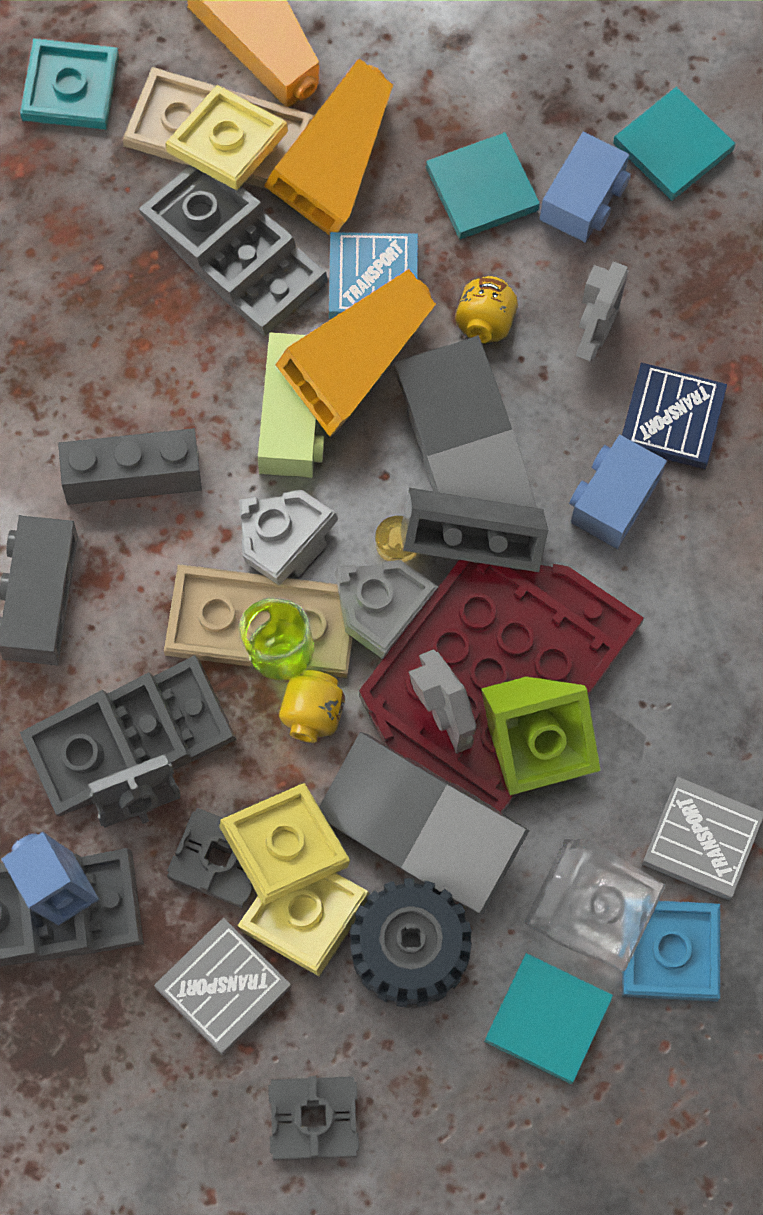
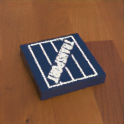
[622,362,727,470]

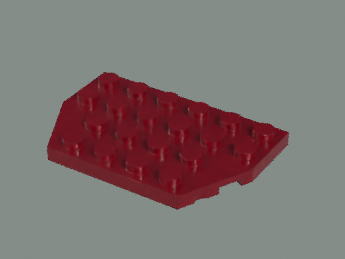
[359,560,644,813]

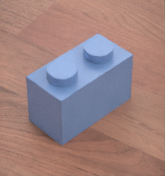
[540,132,631,243]
[569,434,667,549]
[1,832,99,925]

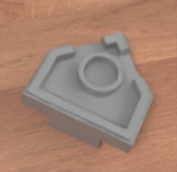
[576,261,629,361]
[239,490,338,586]
[335,560,438,659]
[409,650,476,753]

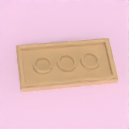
[123,67,314,189]
[164,564,353,678]

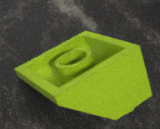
[481,677,601,795]

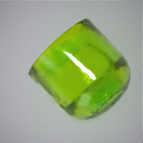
[239,598,315,681]

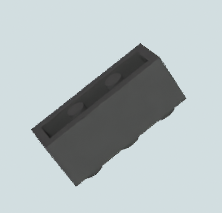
[58,428,202,505]
[400,488,549,572]
[0,515,78,666]

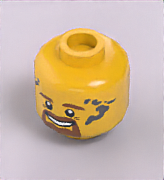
[455,276,518,343]
[279,670,346,743]

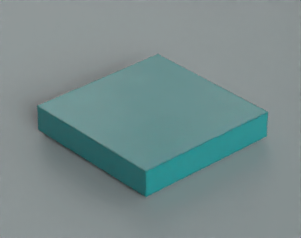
[20,38,119,130]
[613,86,736,201]
[426,132,540,240]
[484,953,613,1085]

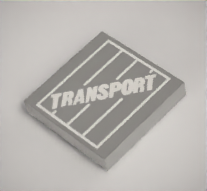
[642,776,763,901]
[154,917,291,1056]

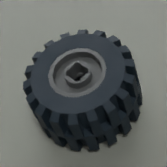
[350,878,472,1008]

